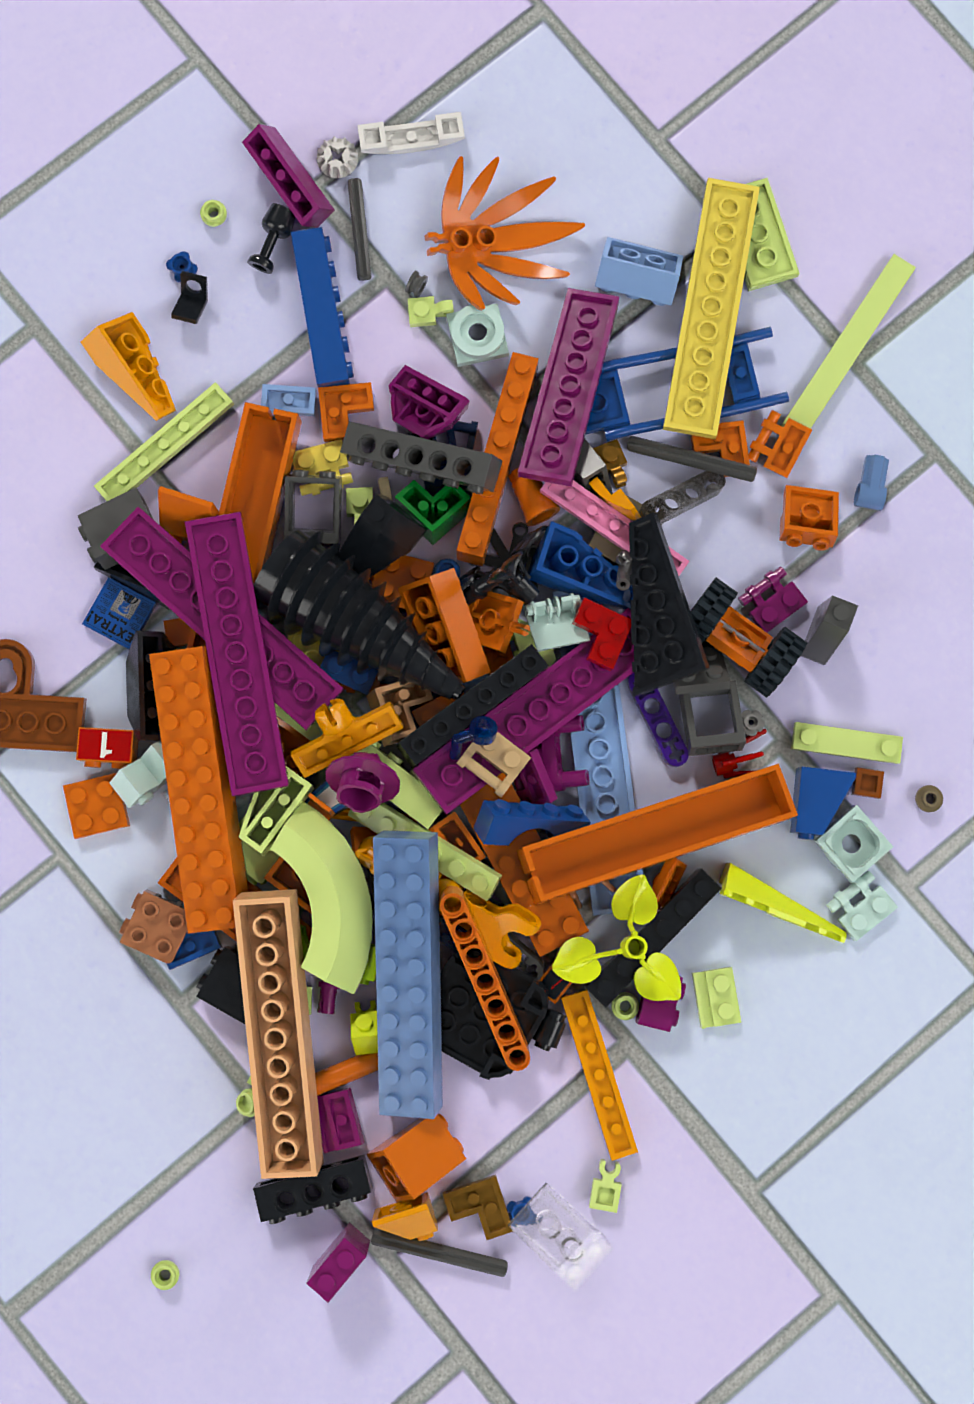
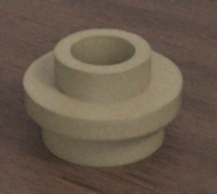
[915,785,943,812]

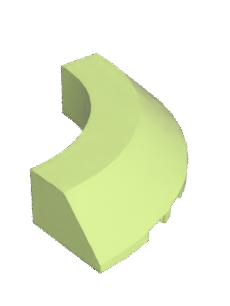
[270,801,373,994]

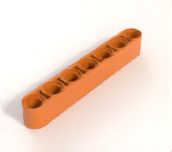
[440,886,530,1071]

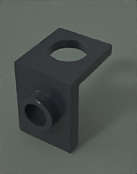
[171,271,208,324]

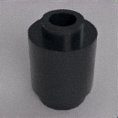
[532,1008,566,1051]

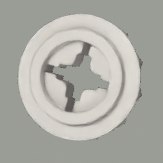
[316,136,358,178]

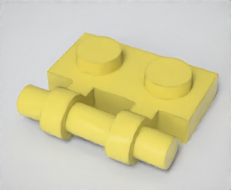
[293,439,353,496]

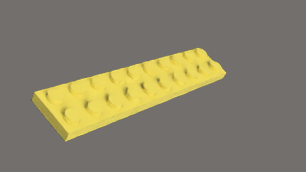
[663,178,760,439]

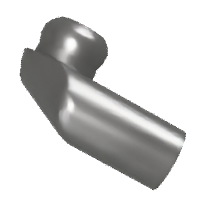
[616,551,632,590]

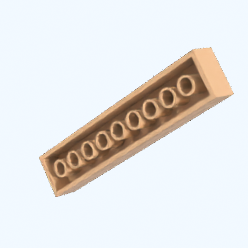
[233,889,324,1179]

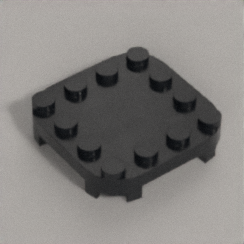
[440,948,549,1080]

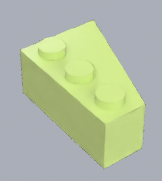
[239,766,314,856]

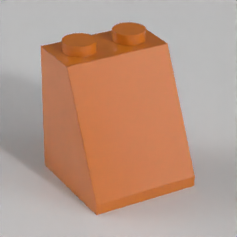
[366,1114,466,1202]

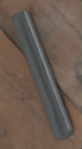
[348,178,371,281]

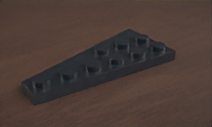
[629,512,710,697]

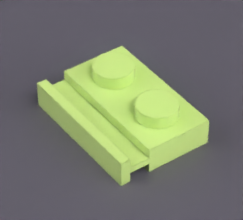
[691,967,742,1029]

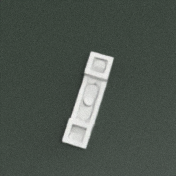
[357,112,465,154]

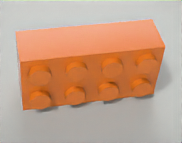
[398,568,491,683]

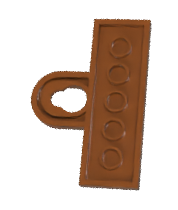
[0,639,87,753]

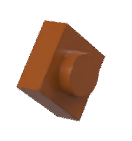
[851,767,884,799]

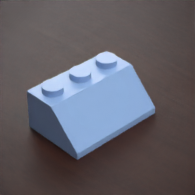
[595,237,683,306]

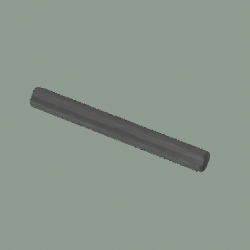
[627,436,757,482]
[371,1228,508,1277]

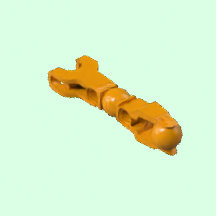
[355,836,541,969]

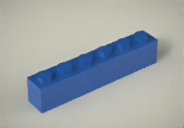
[291,227,354,388]

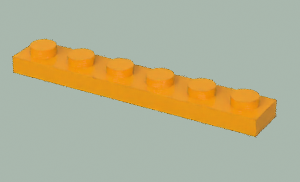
[561,989,638,1161]

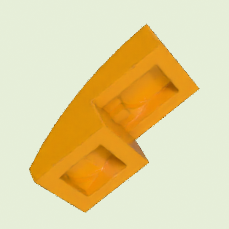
[589,477,641,521]

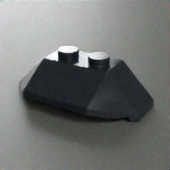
[126,630,177,741]

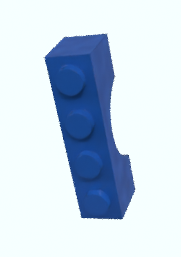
[473,799,591,846]

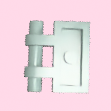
[826,871,898,941]

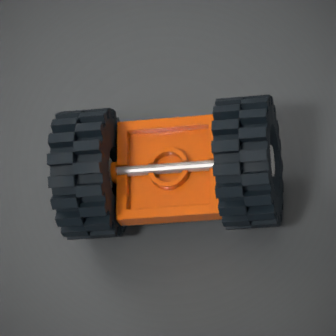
[691,577,808,698]

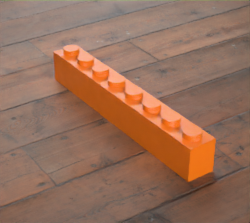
[456,352,539,567]

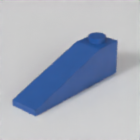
[528,521,633,610]

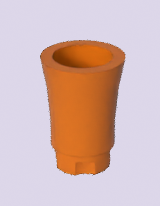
[508,467,560,526]

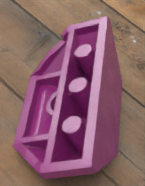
[389,365,470,439]

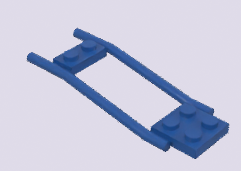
[585,326,789,441]

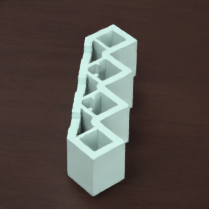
[109,741,167,808]

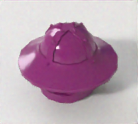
[326,752,400,813]

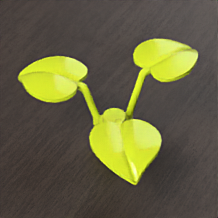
[552,874,681,1001]

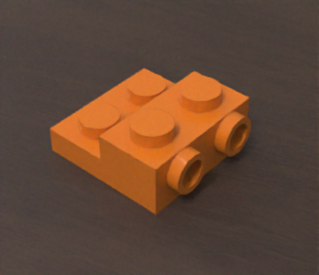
[779,485,839,551]

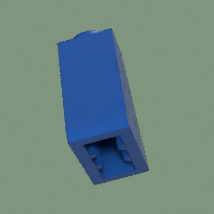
[790,767,856,840]

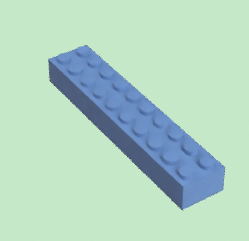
[373,830,443,1119]

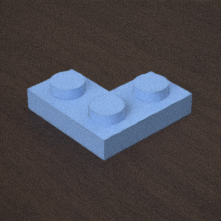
[261,384,317,420]

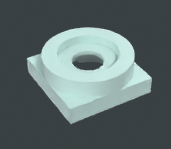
[446,303,509,367]
[814,805,893,883]

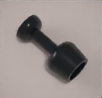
[247,203,296,274]

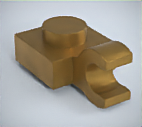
[593,439,627,489]

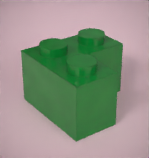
[395,480,471,545]

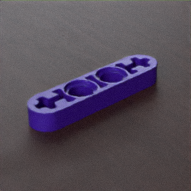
[627,673,688,767]

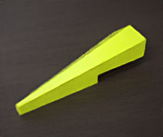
[719,863,847,943]

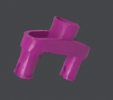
[534,715,590,792]

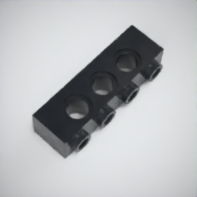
[253,1154,373,1224]

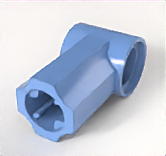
[854,455,889,511]

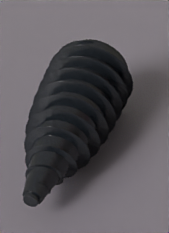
[253,530,466,700]

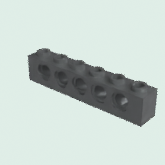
[340,421,502,495]

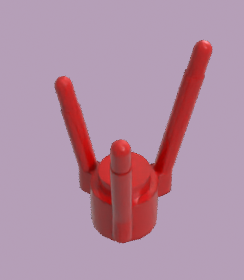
[711,729,767,779]

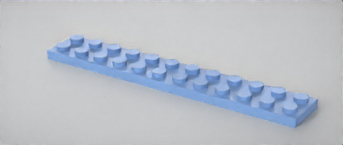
[553,591,643,916]

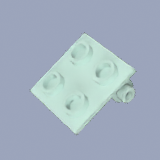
[523,593,590,652]

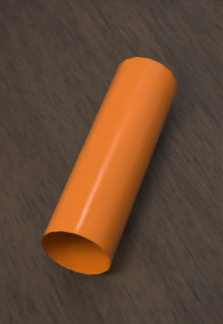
[315,1053,378,1096]

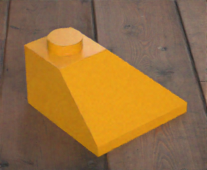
[372,1192,438,1241]

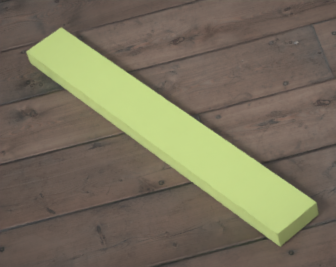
[781,254,916,429]

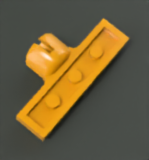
[291,698,403,778]

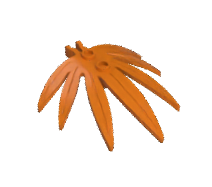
[424,156,585,311]

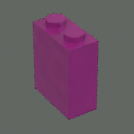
[306,1222,371,1303]

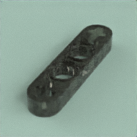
[639,471,726,524]

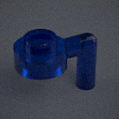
[449,716,498,760]

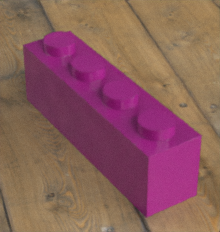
[242,124,335,228]

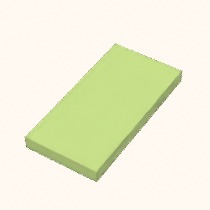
[744,178,800,291]

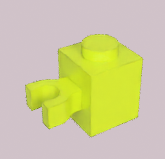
[350,1000,378,1055]

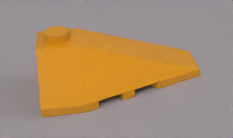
[81,312,176,421]

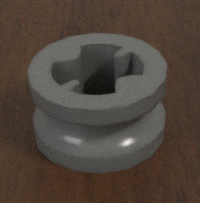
[405,270,428,298]

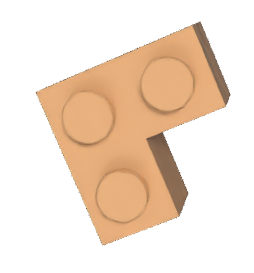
[366,682,434,747]

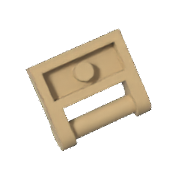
[456,724,531,797]

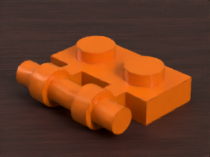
[748,410,812,478]

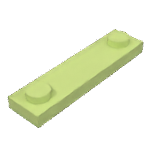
[791,722,903,764]

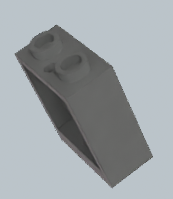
[284,470,342,544]
[679,680,746,756]

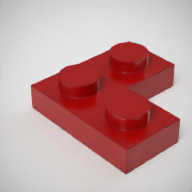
[572,597,631,671]

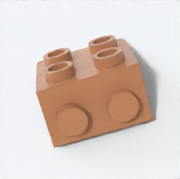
[119,889,187,963]

